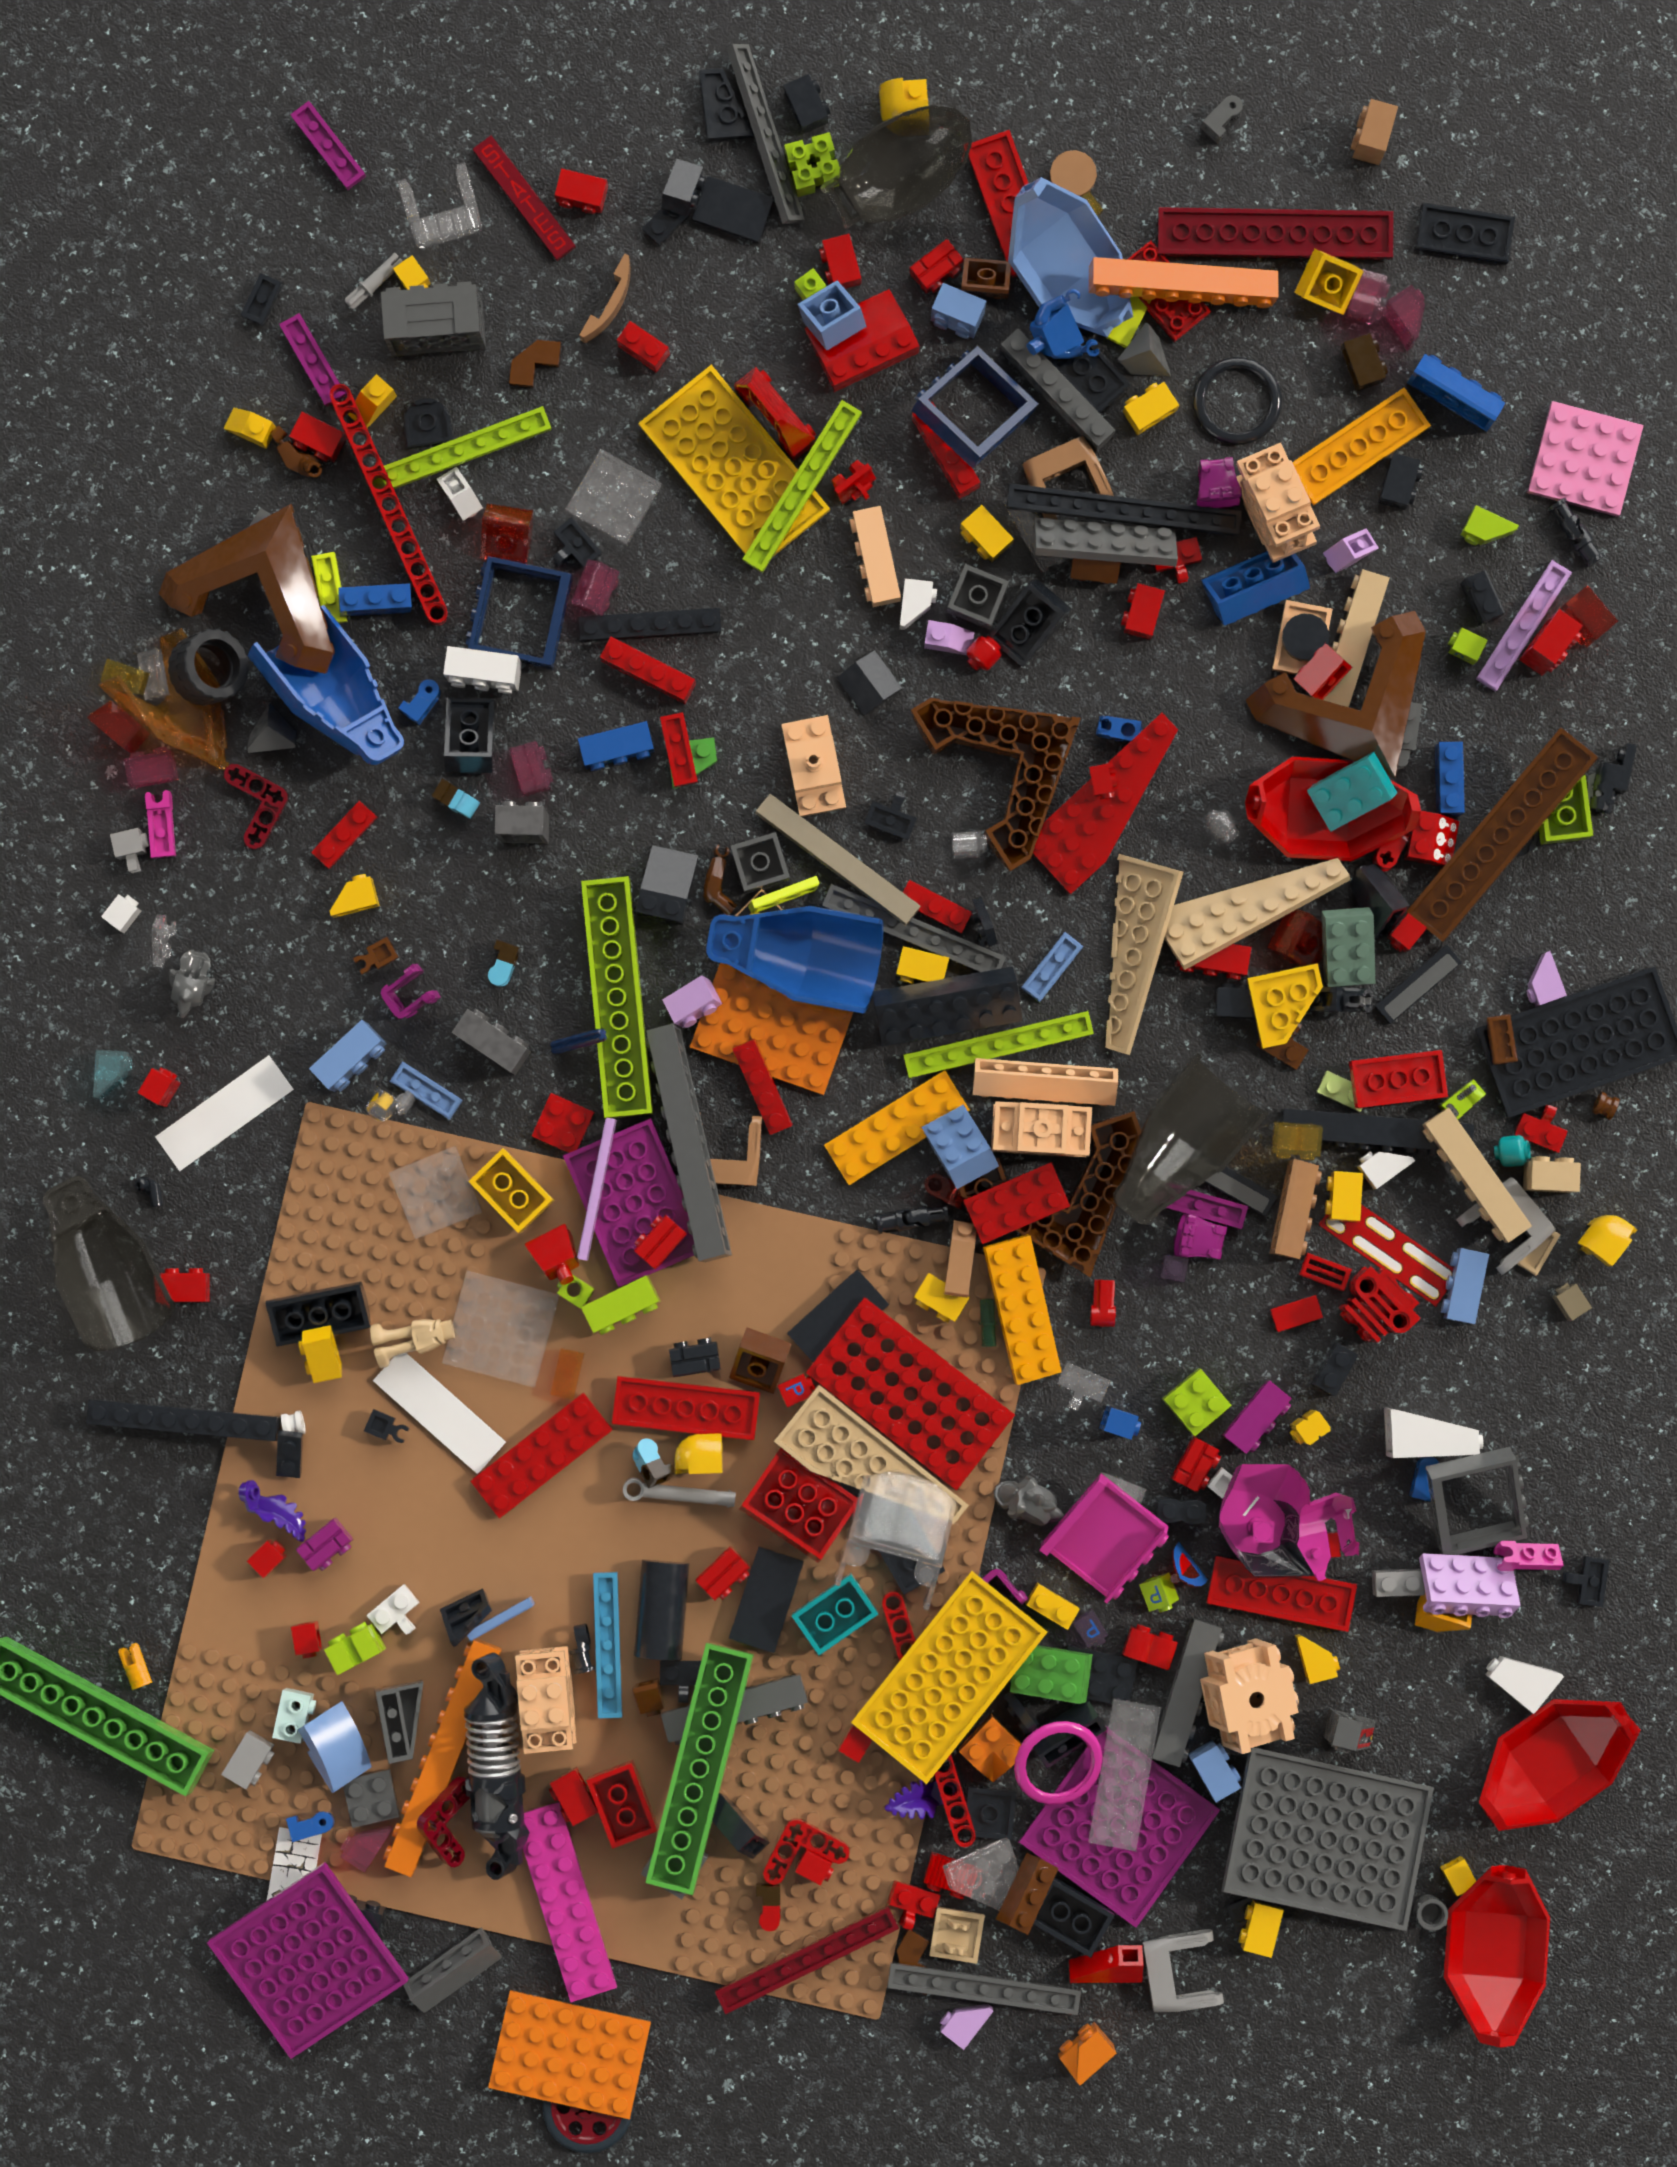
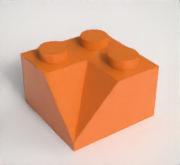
[958,1714,1022,1782]
[1058,2022,1117,2085]

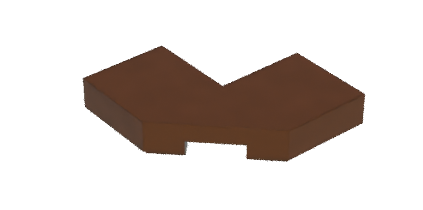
[509,340,561,388]
[897,1930,930,1996]

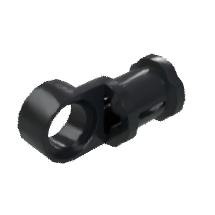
[569,1623,595,1675]

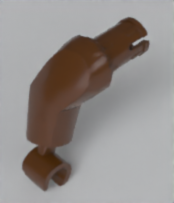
[271,426,322,477]
[703,844,737,915]

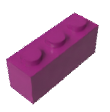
[1222,1380,1292,1454]

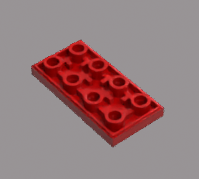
[1127,240,1211,342]

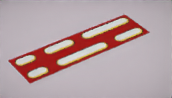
[1319,1204,1453,1306]

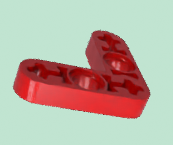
[763,1818,850,1885]

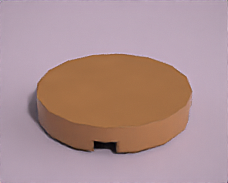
[1050,150,1097,196]

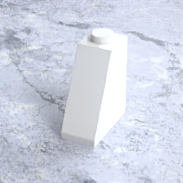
[1485,1656,1564,1714]

